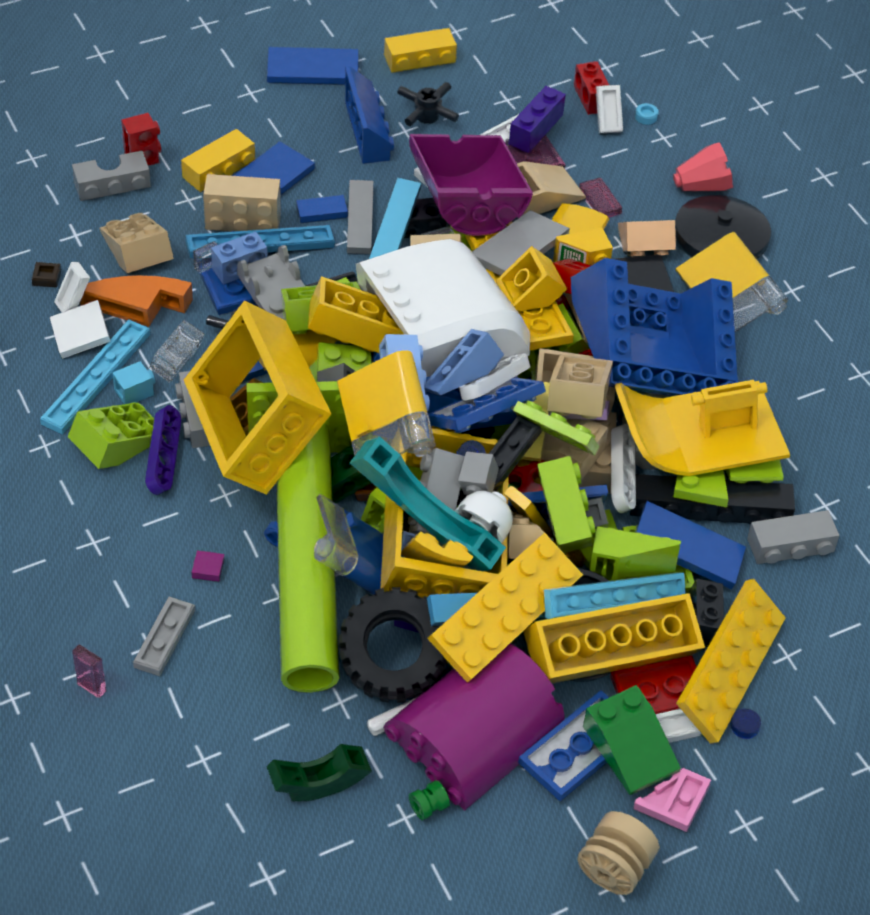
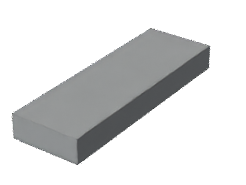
[133,597,195,676]

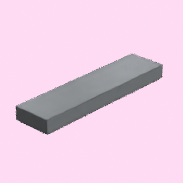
[347,180,373,254]

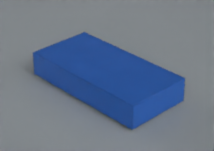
[296,195,348,223]

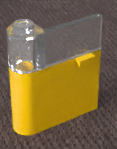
[676,232,788,332]
[337,350,436,457]

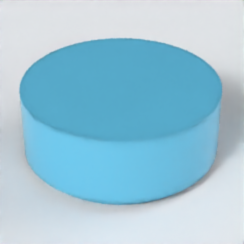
[635,103,659,125]

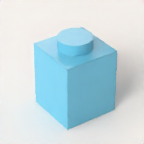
[112,361,155,404]

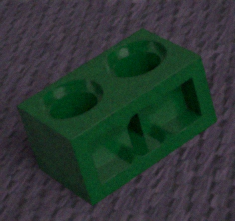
[331,443,372,505]

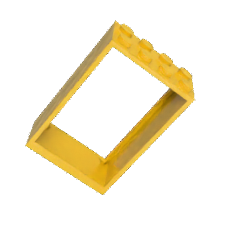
[184,300,331,495]
[380,423,509,598]

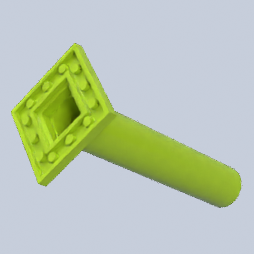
[247,381,355,693]

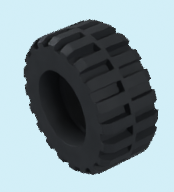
[339,587,448,703]

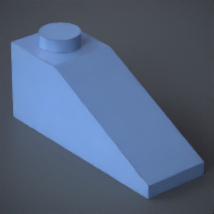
[424,329,504,395]

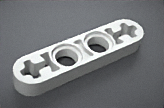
[459,353,530,400]
[611,424,636,513]

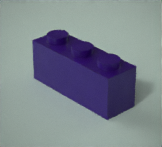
[509,86,566,154]

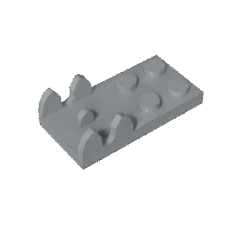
[237,245,305,332]

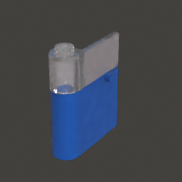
[314,494,383,595]

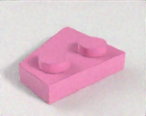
[633,768,711,832]

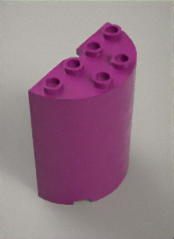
[409,134,533,236]
[383,644,565,811]

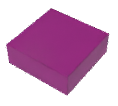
[191,550,225,582]

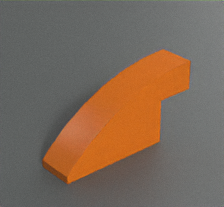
[80,275,193,327]

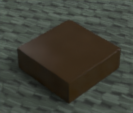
[31,262,61,288]

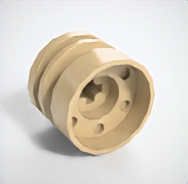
[577,811,660,895]

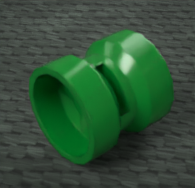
[409,780,450,821]

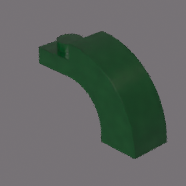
[266,744,372,801]

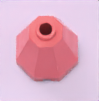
[673,142,733,191]

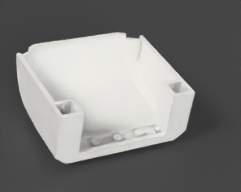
[356,239,530,377]

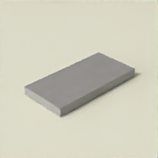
[472,210,569,276]

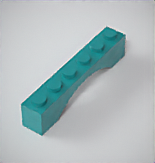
[350,436,506,571]

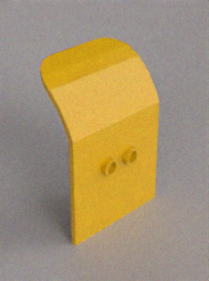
[615,380,790,476]

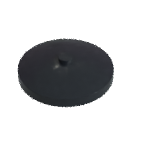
[675,195,771,259]

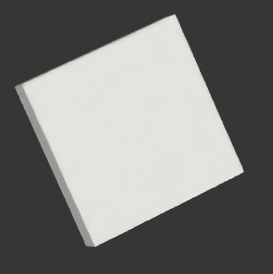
[50,300,111,359]

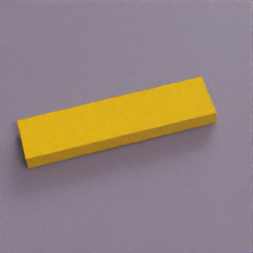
[504,486,552,539]

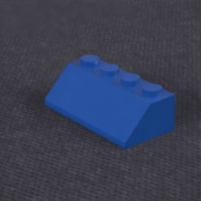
[345,66,394,164]

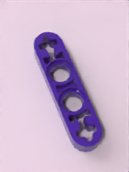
[145,405,181,495]

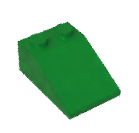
[583,685,681,795]

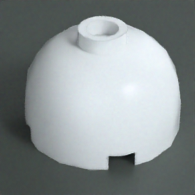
[455,491,513,543]

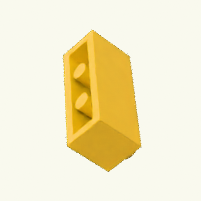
[384,28,457,73]
[181,129,255,192]

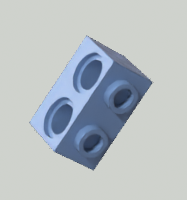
[211,232,267,284]

